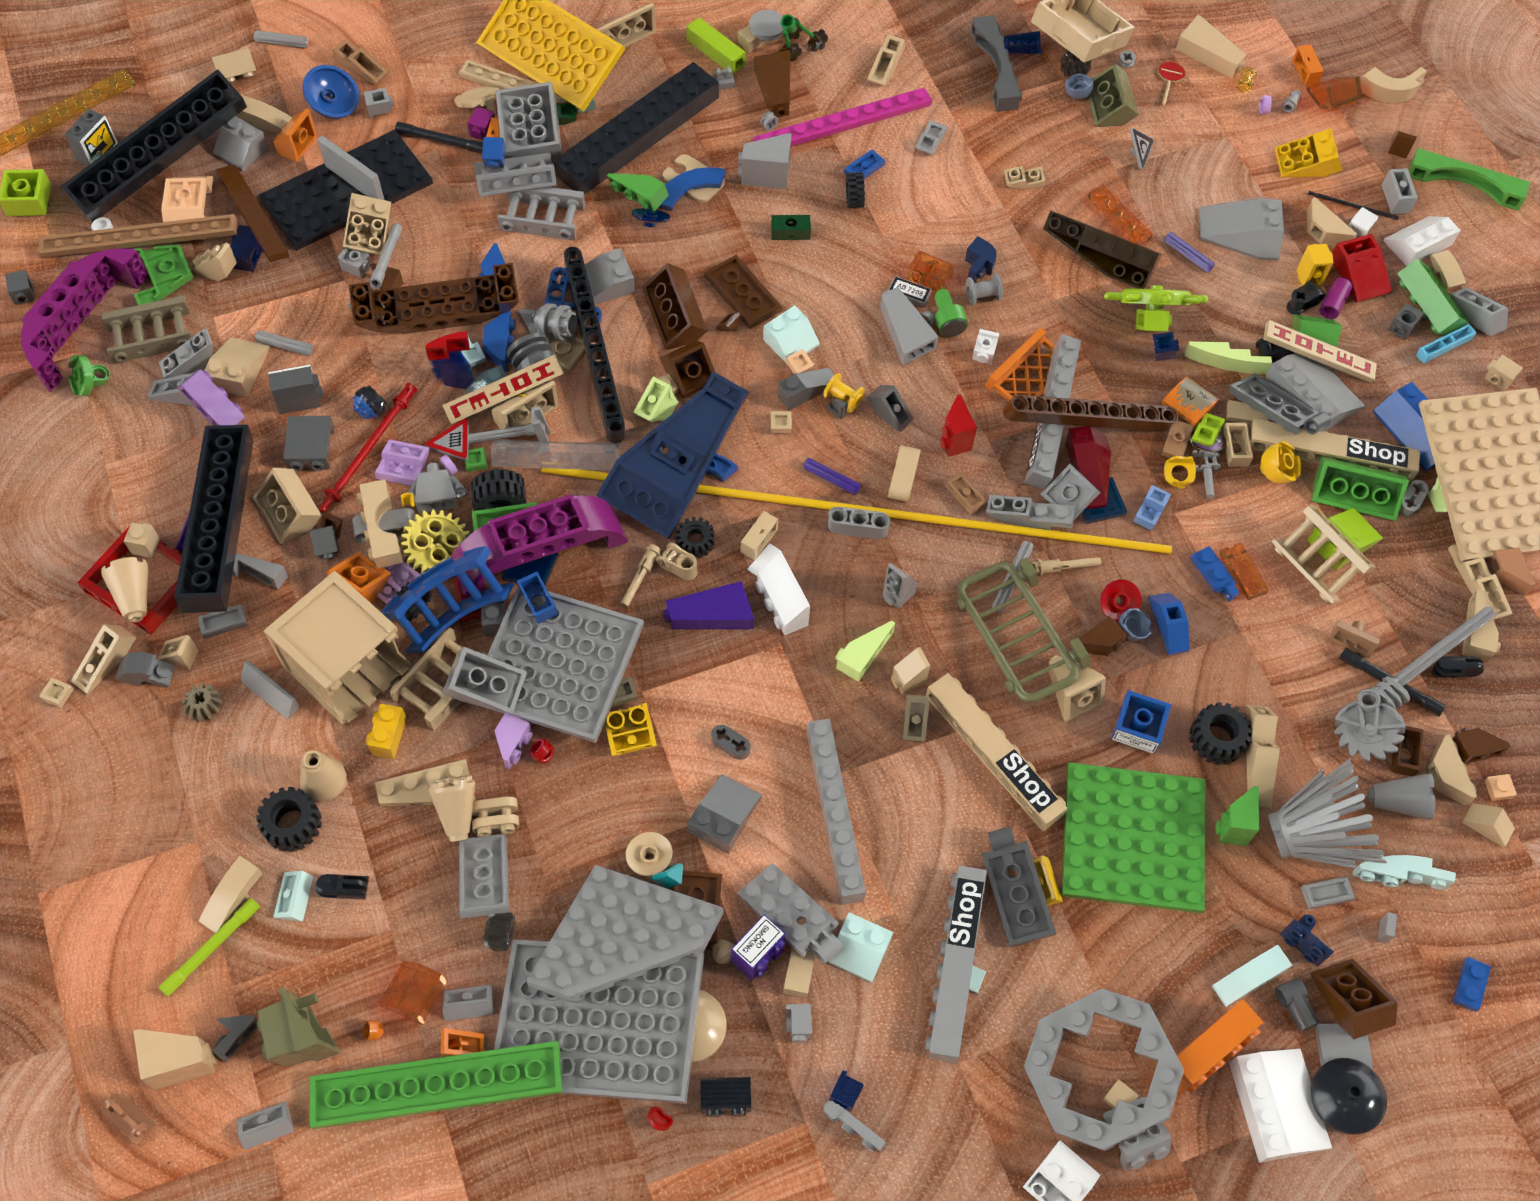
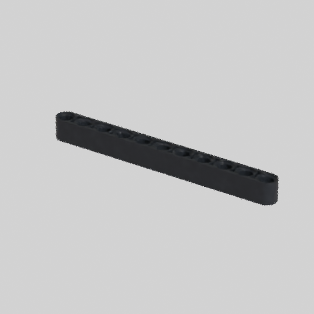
[564,247,625,444]

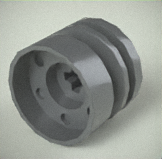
[507,332,561,372]

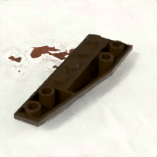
[1043,210,1162,289]

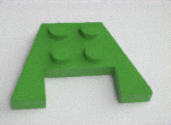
[134,244,194,305]

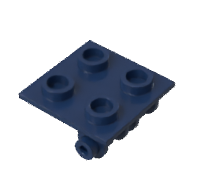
[1280,914,1334,966]

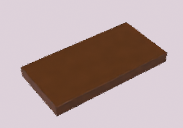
[704,255,782,329]

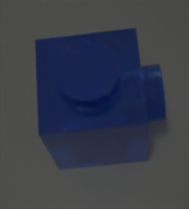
[1153,332,1179,361]

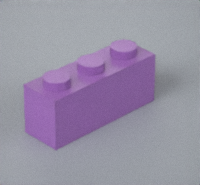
[177,369,245,425]

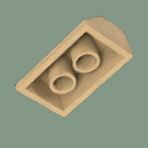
[491,380,559,438]
[253,468,322,544]

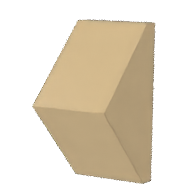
[157,635,199,670]
[1462,803,1515,848]

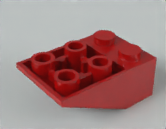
[1332,234,1392,303]

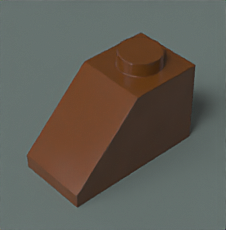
[1079,616,1127,656]
[1452,728,1511,765]

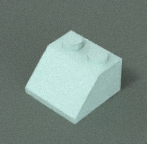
[763,305,820,364]
[828,912,893,983]

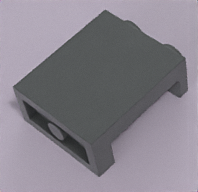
[283,416,335,471]

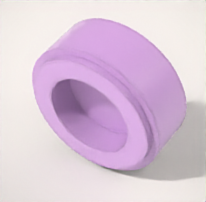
[1259,95,1272,115]
[439,454,458,476]

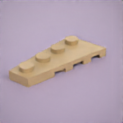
[375,759,476,807]

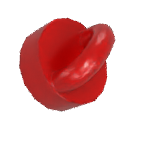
[529,738,554,764]

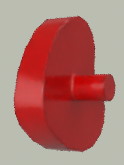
[647,1106,673,1131]

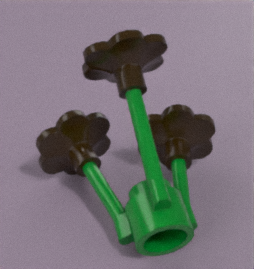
[779,14,828,61]

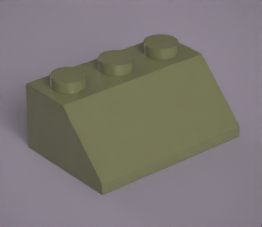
[1088,64,1139,127]

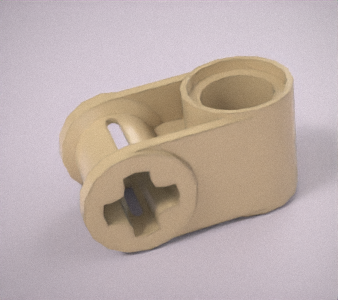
[656,542,698,581]

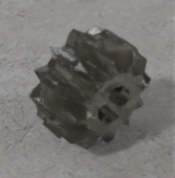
[1060,50,1091,77]
[483,912,516,952]

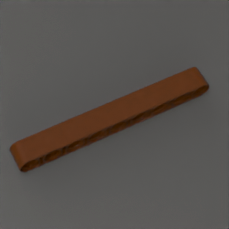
[1003,395,1178,432]

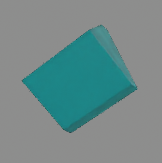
[651,863,683,888]

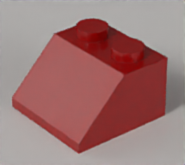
[940,394,977,457]

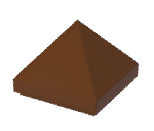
[716,312,740,331]
[320,511,343,539]

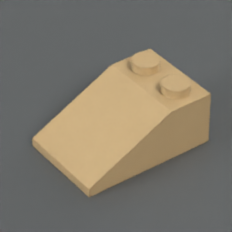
[204,338,270,397]

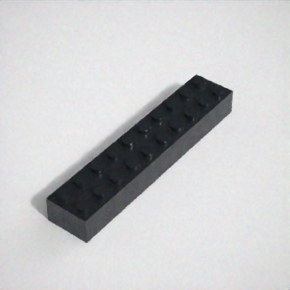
[554,62,719,195]
[61,69,247,222]
[174,425,254,613]

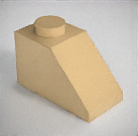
[891,647,930,694]

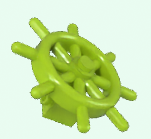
[1104,285,1208,331]

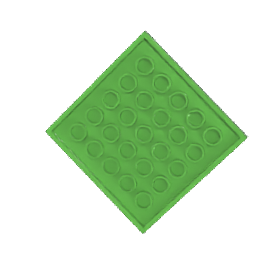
[1061,763,1205,914]

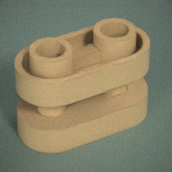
[472,797,519,837]

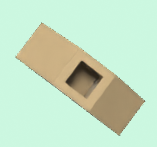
[1306,197,1357,246]
[191,242,237,282]
[1425,734,1477,806]

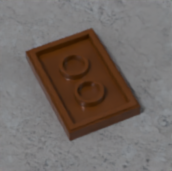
[673,871,722,945]

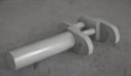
[1192,450,1221,499]

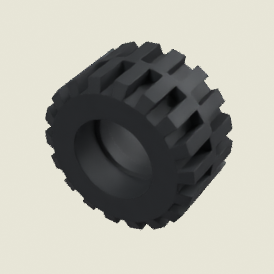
[471,469,526,511]
[1189,702,1252,765]
[256,787,322,852]

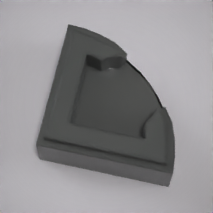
[826,399,848,419]

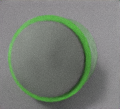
[935,289,968,337]

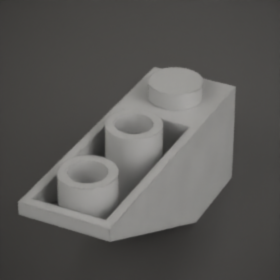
[882,563,918,609]

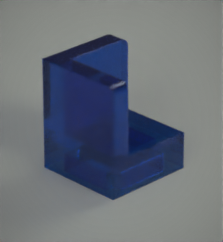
[829,1069,864,1112]

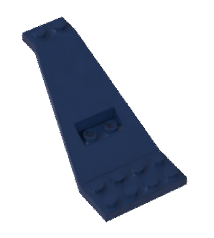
[596,371,750,539]

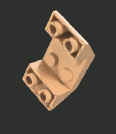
[161,176,213,240]

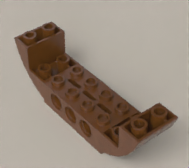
[349,263,519,334]

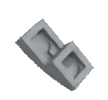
[915,120,947,156]

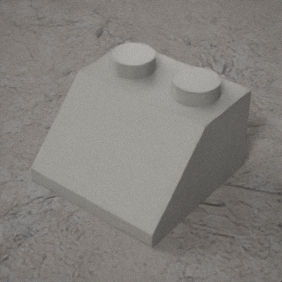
[213,116,268,172]

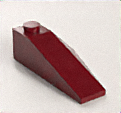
[1066,426,1111,509]

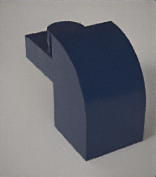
[965,236,997,283]

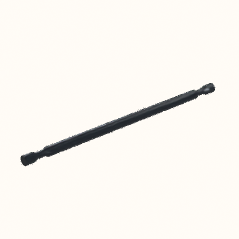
[1308,191,1399,220]

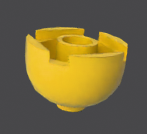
[1260,441,1301,484]

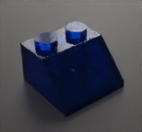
[430,351,476,391]

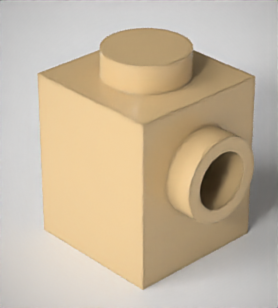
[1484,354,1523,391]
[124,523,160,558]

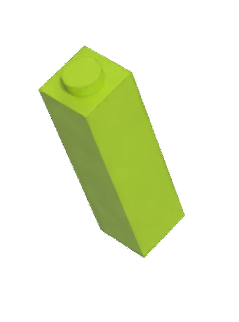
[686,17,746,74]

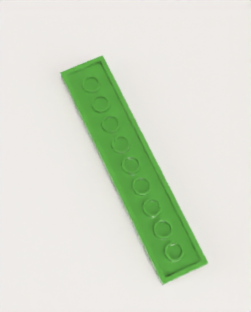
[310,1041,563,1129]

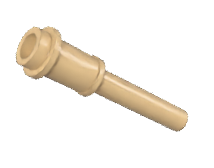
[620,544,661,607]
[1032,557,1102,576]

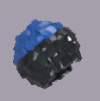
[353,385,387,419]

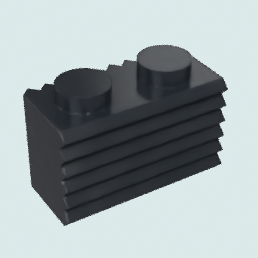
[700,1077,751,1117]

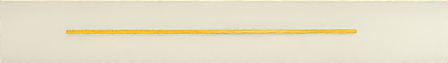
[542,464,1172,554]

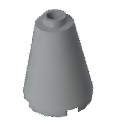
[1368,774,1435,820]

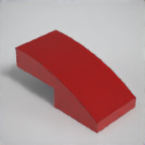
[425,331,470,361]

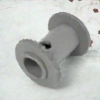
[966,273,1003,305]

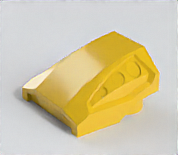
[604,703,657,756]

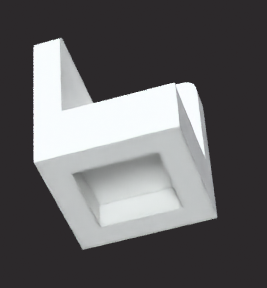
[1348,207,1378,238]

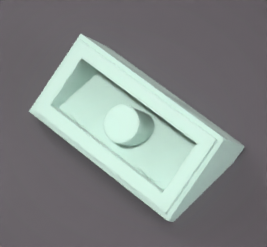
[273,870,313,921]

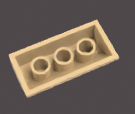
[595,3,656,47]

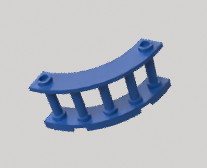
[381,546,515,654]

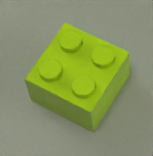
[0,169,51,216]

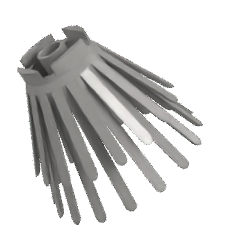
[1268,758,1387,869]

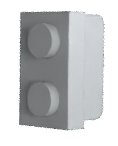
[1103,1097,1172,1171]

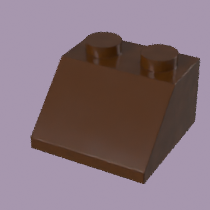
[660,341,715,397]

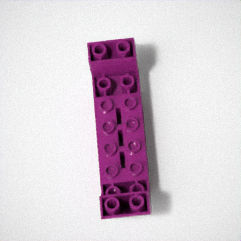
[21,248,148,392]
[452,494,628,597]

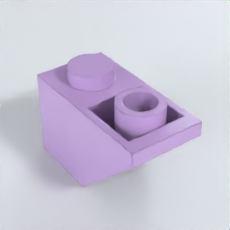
[494,713,533,770]

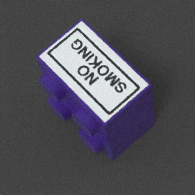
[730,914,786,982]

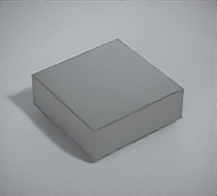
[1378,912,1397,943]

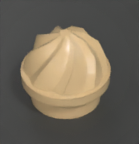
[713,939,734,964]

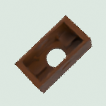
[1391,725,1424,777]

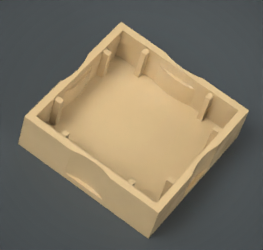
[1031,0,1135,62]

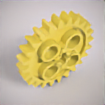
[400,509,470,574]

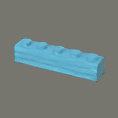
[1416,324,1477,364]

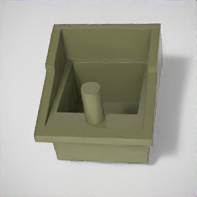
[257,987,340,1067]

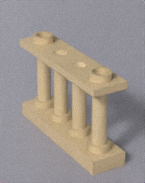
[1272,505,1375,604]
[390,628,488,731]

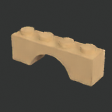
[357,479,403,569]

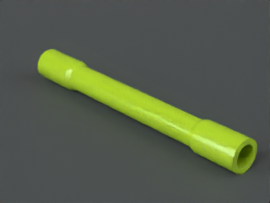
[158,897,261,997]

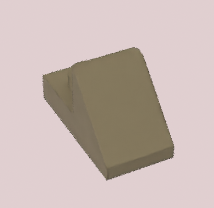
[903,695,930,742]

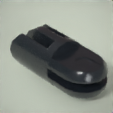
[1432,656,1484,677]
[315,874,369,900]

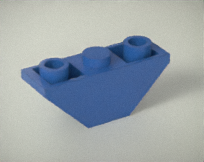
[482,311,516,372]
[1148,592,1190,655]

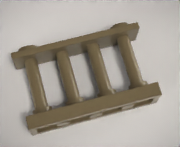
[101,296,192,364]

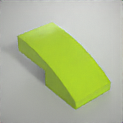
[1191,413,1225,447]

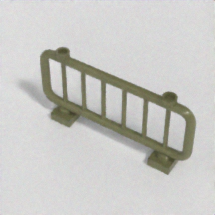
[956,557,1090,702]

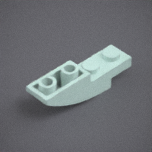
[1352,855,1456,890]

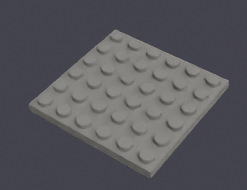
[484,585,644,743]

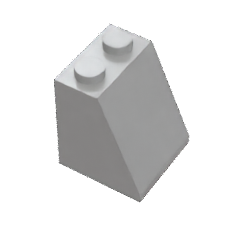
[738,133,792,189]

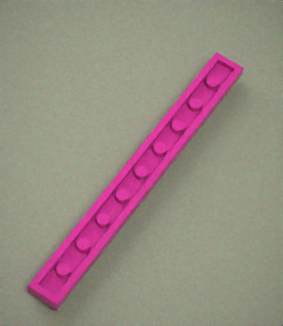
[753,87,932,146]

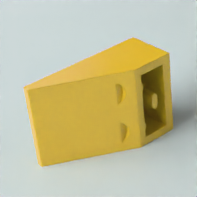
[1275,128,1343,178]

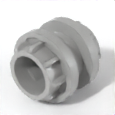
[534,303,578,341]

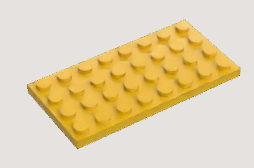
[476,0,626,112]

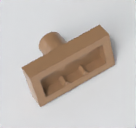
[1328,620,1380,658]

